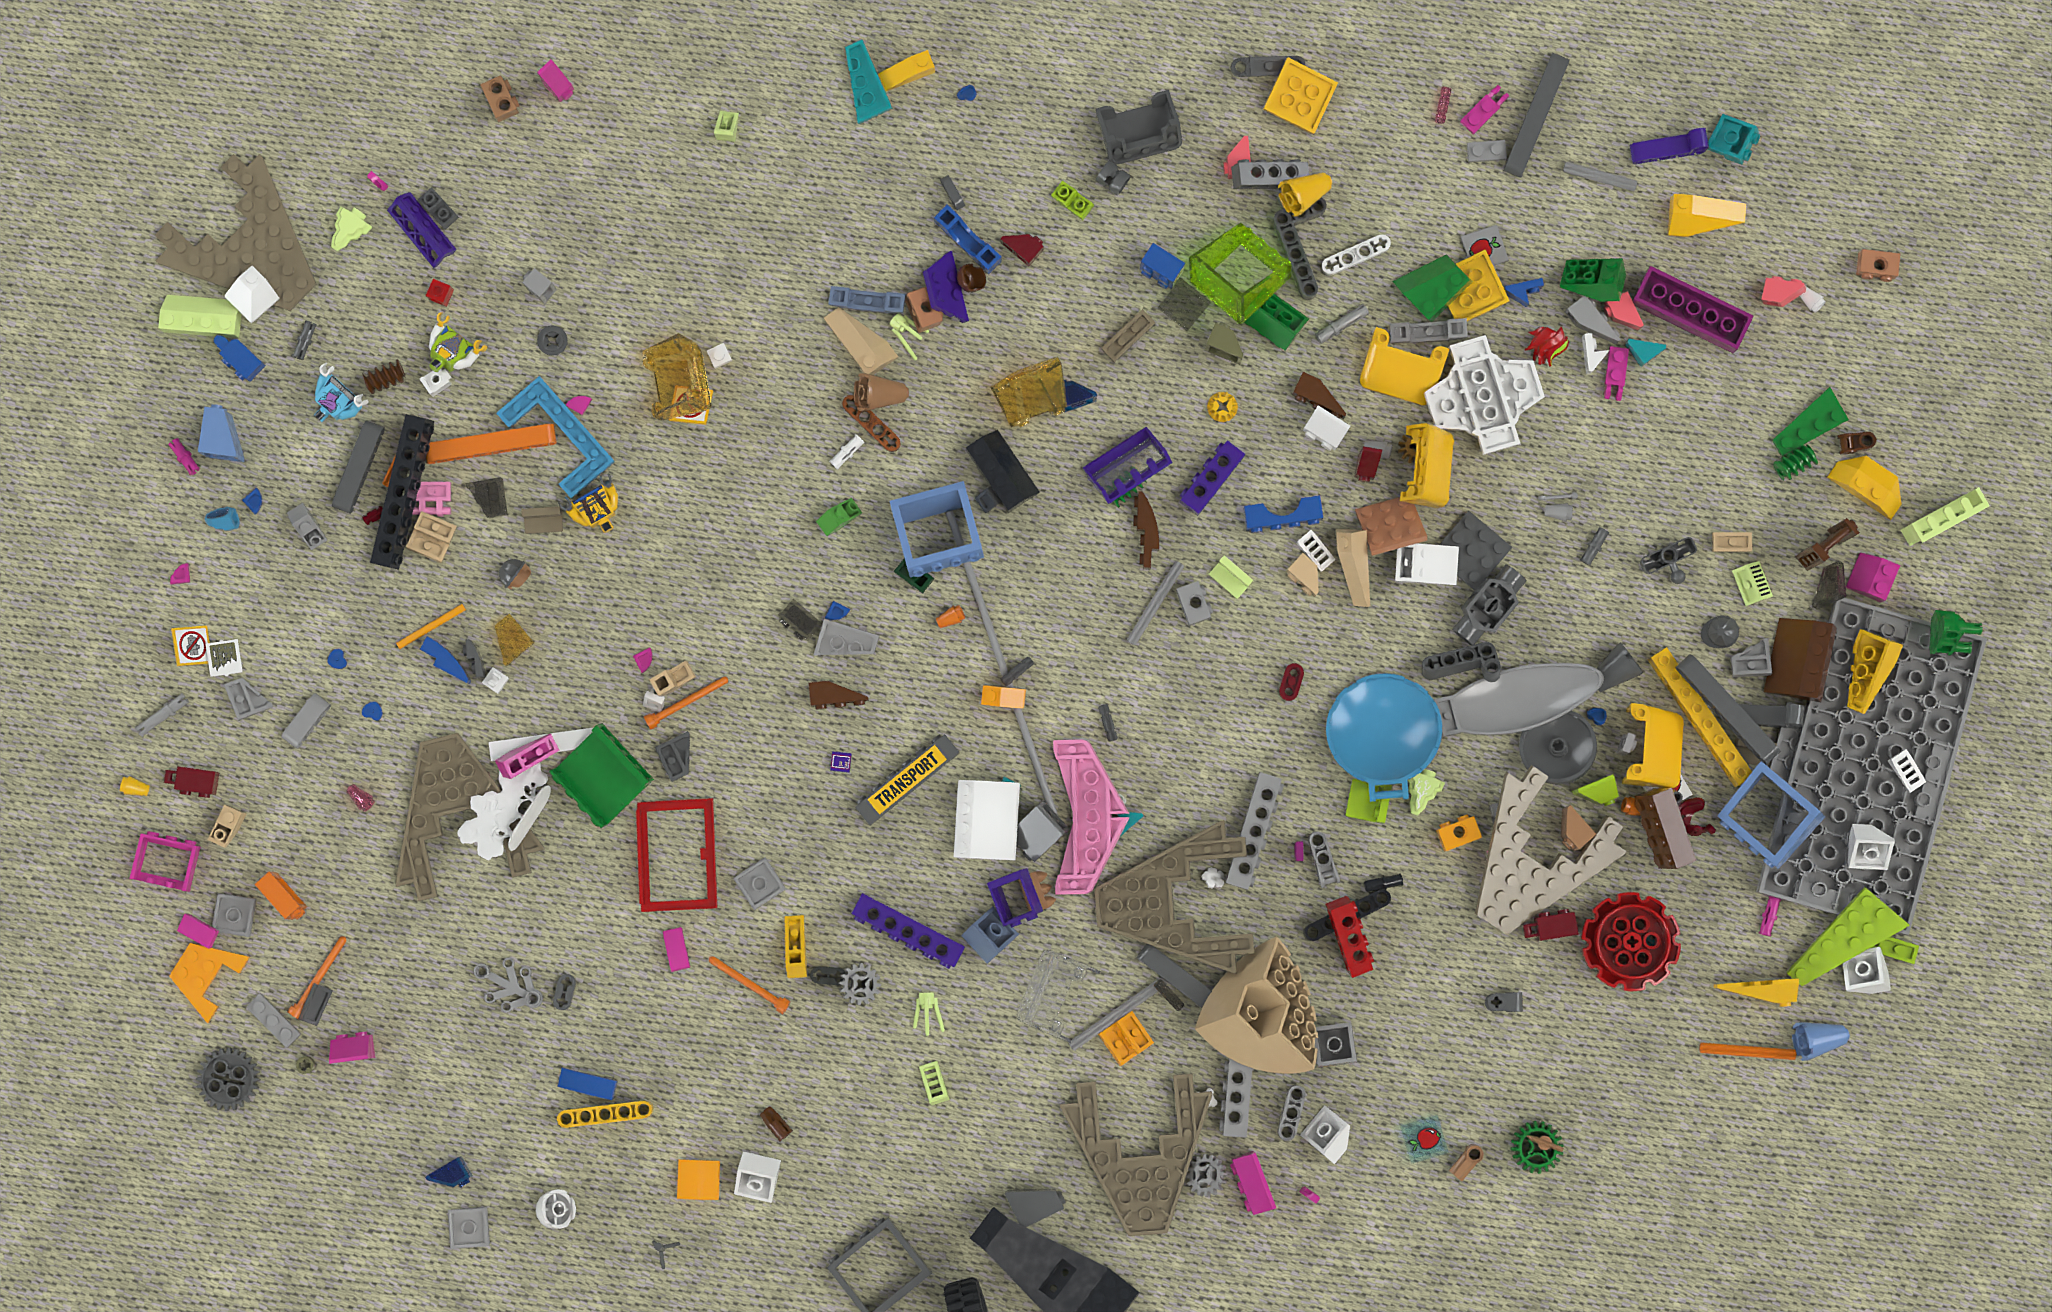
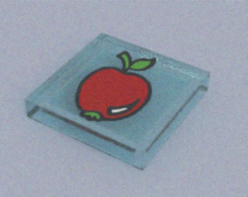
[1400,1115,1449,1164]

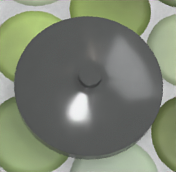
[1519,711,1597,785]

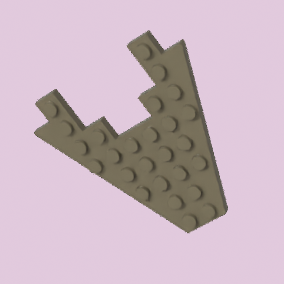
[154,154,317,311]

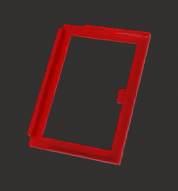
[636,798,718,912]

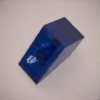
[425,1156,473,1188]

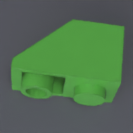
[816,498,862,536]

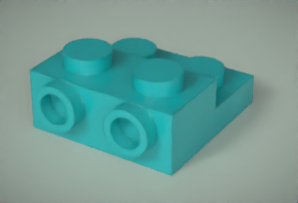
[1707,114,1760,165]

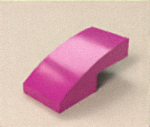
[663,927,690,972]

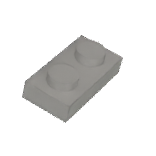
[1467,140,1507,163]
[1616,732,1637,756]

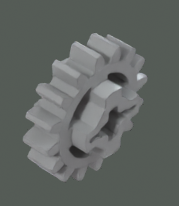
[838,963,881,1005]
[1186,1154,1228,1197]

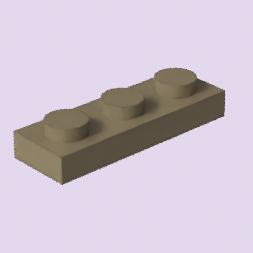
[1101,309,1155,363]

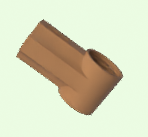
[1449,1144,1484,1181]

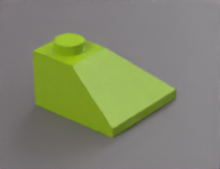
[1572,775,1619,807]

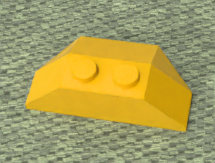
[1827,456,1902,520]

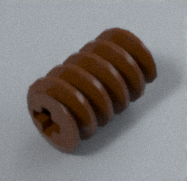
[362,359,406,394]

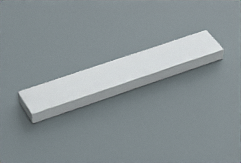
[489,727,594,762]

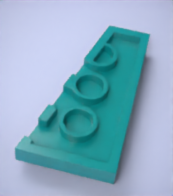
[845,39,893,124]

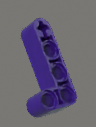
[1629,128,1709,165]

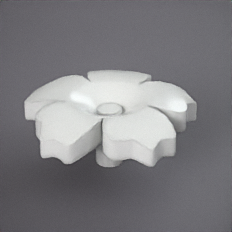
[1201,867,1224,889]

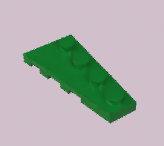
[1772,387,1849,457]

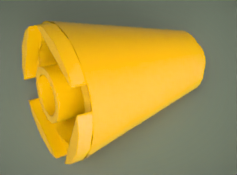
[1278,172,1332,217]

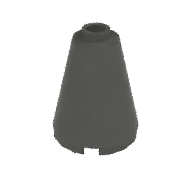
[1596,642,1644,693]

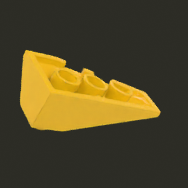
[1668,194,1746,237]
[1714,978,1799,1007]

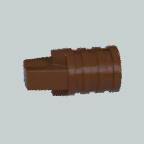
[760,1106,793,1142]

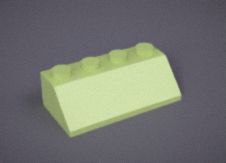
[158,295,242,338]

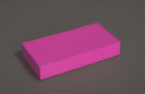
[177,913,219,949]

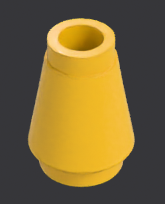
[119,776,150,796]

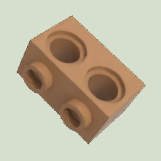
[480,75,520,122]

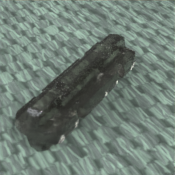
[1154,979,1184,1011]

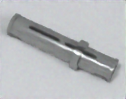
[1315,304,1369,344]
[135,693,189,737]

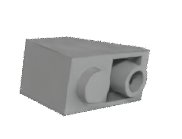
[287,503,327,550]

